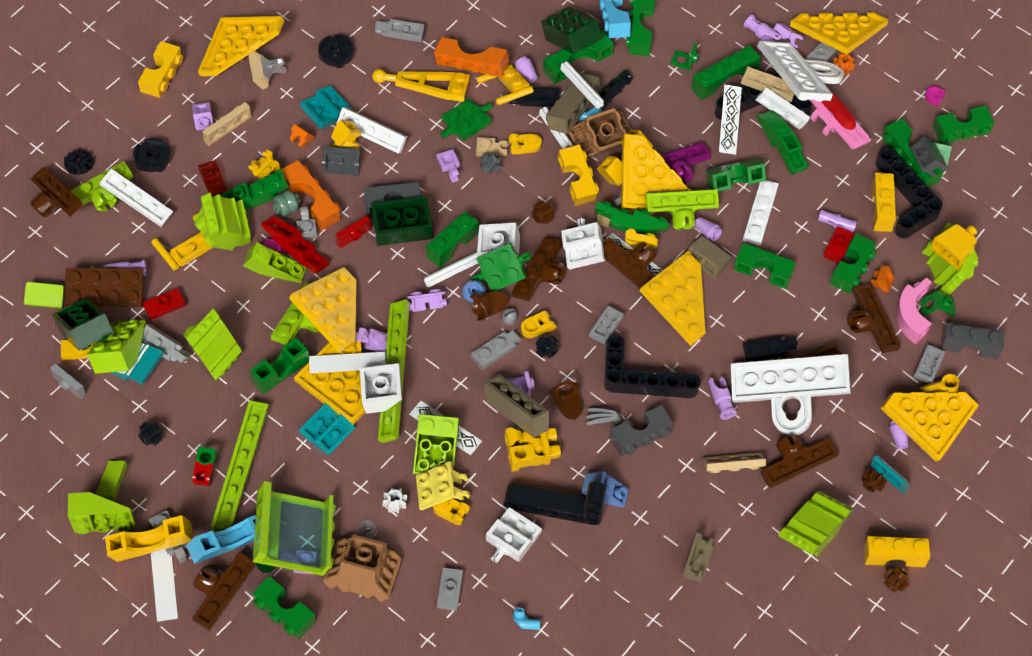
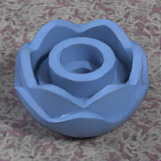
[462,280,486,303]

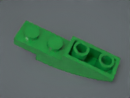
[757,110,809,175]
[220,170,289,210]
[594,201,670,234]

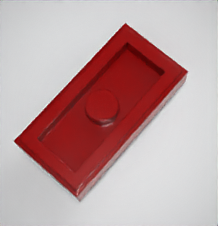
[336,216,371,249]
[823,226,855,264]
[142,288,186,320]

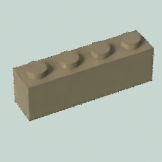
[546,72,600,134]
[484,374,549,438]

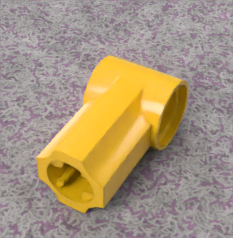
[919,374,960,393]

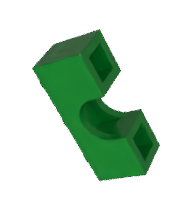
[933,106,994,143]
[705,158,766,191]
[426,211,479,268]
[830,233,877,294]
[733,243,796,289]
[249,338,309,395]
[252,576,316,639]

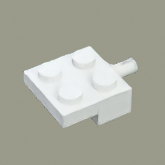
[561,218,605,270]
[486,507,542,563]

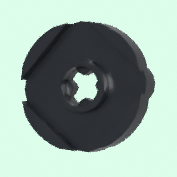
[318,34,354,68]
[133,138,171,172]

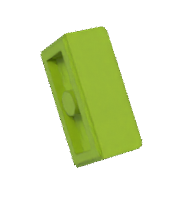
[24,282,65,309]
[96,461,128,502]

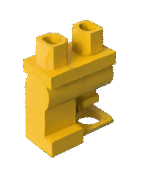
[504,427,561,472]

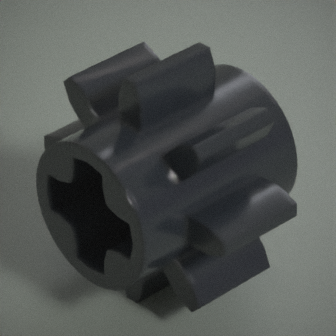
[535,335,559,358]
[138,422,163,446]

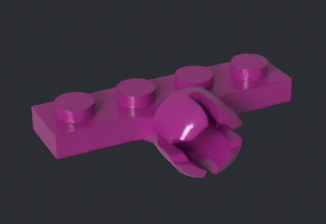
[660,142,711,184]

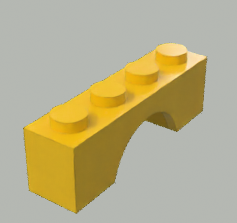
[105,515,193,562]

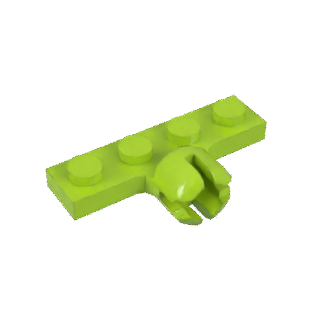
[70,161,133,212]
[645,189,719,230]
[271,282,319,345]

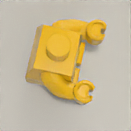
[331,120,362,149]
[248,149,281,179]

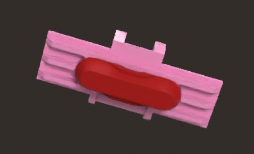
[809,90,871,150]

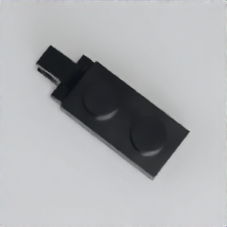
[594,70,633,107]
[509,88,559,107]
[742,336,798,362]

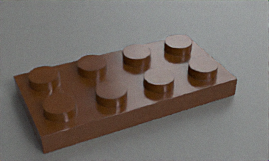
[65,268,144,307]

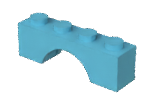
[599,0,631,38]
[186,515,256,564]

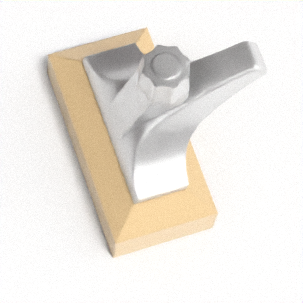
[248,51,287,90]

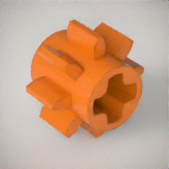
[833,53,855,75]

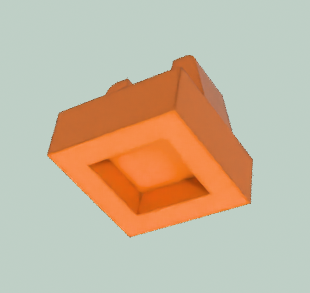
[290,124,315,148]
[871,266,895,292]

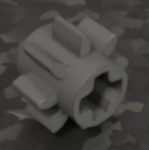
[480,151,502,174]

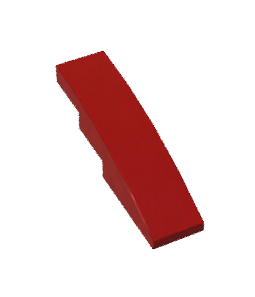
[261,215,329,274]

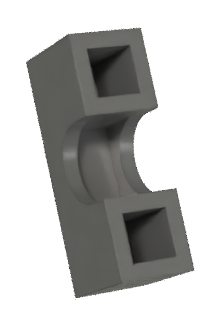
[363,182,421,216]
[941,323,1004,359]
[609,405,674,456]

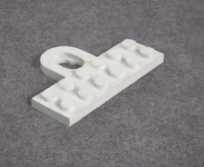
[757,41,844,102]
[731,354,851,436]

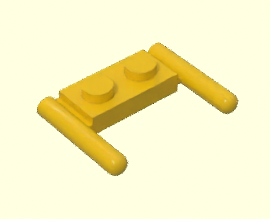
[477,65,533,105]
[151,214,213,271]

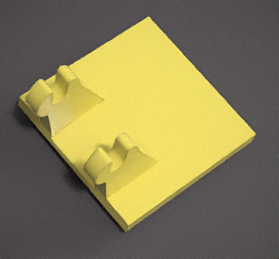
[416,461,470,511]

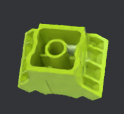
[193,192,251,251]
[921,222,979,296]
[183,308,242,382]
[778,491,854,556]

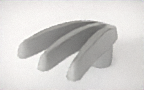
[586,408,622,425]

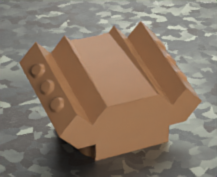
[568,108,631,159]
[323,534,402,602]

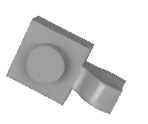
[296,206,317,240]

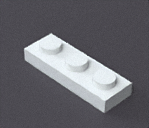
[756,87,810,129]

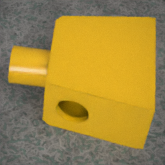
[930,224,977,270]

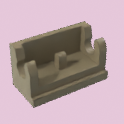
[688,236,731,279]
[683,533,714,583]

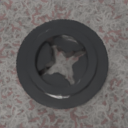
[63,149,94,175]

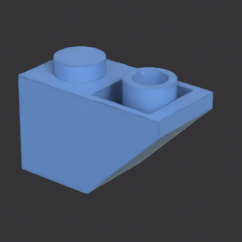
[582,471,629,507]

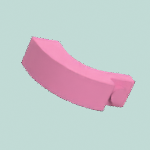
[896,278,932,344]

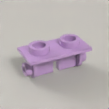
[407,289,447,312]

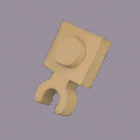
[476,137,508,157]

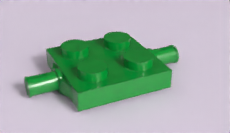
[440,98,493,141]
[471,243,532,292]

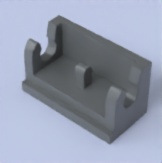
[910,136,948,176]
[322,146,361,176]

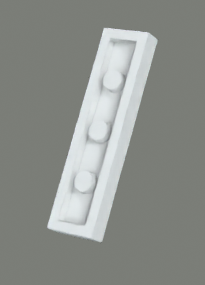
[336,107,408,154]
[100,169,173,228]
[743,180,779,246]

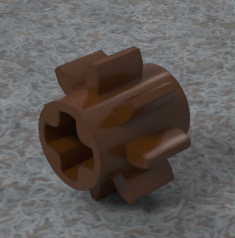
[531,201,555,224]
[861,468,887,492]
[883,567,910,592]

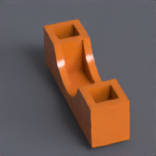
[434,37,509,77]
[281,160,341,231]

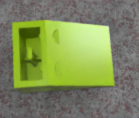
[87,319,146,374]
[413,414,460,474]
[68,492,136,534]

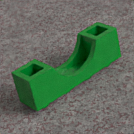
[626,0,655,56]
[543,30,614,85]
[691,45,761,101]
[882,119,944,187]

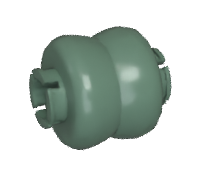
[272,190,300,216]

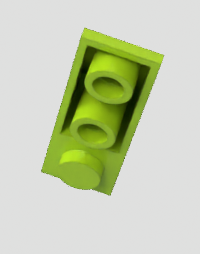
[243,242,306,283]

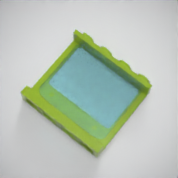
[253,481,336,576]

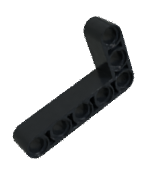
[714,72,812,120]
[876,147,943,238]
[604,334,701,398]
[503,481,607,525]

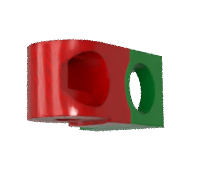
[193,446,218,487]

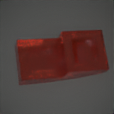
[198,160,228,197]

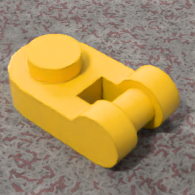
[508,134,542,155]
[625,229,659,249]
[521,311,557,339]
[433,499,470,526]

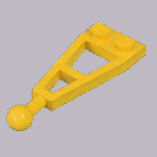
[372,69,470,102]

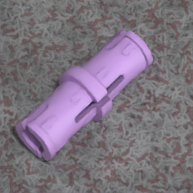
[818,210,857,232]

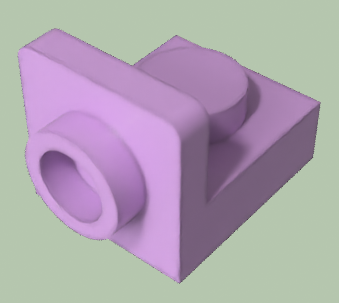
[192,102,213,130]
[506,371,534,397]

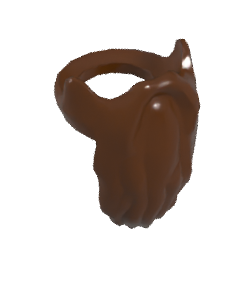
[470,291,509,321]
[551,381,583,420]

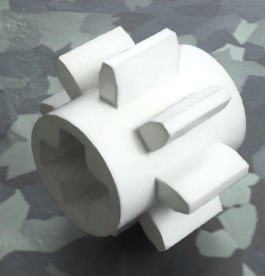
[382,488,407,514]

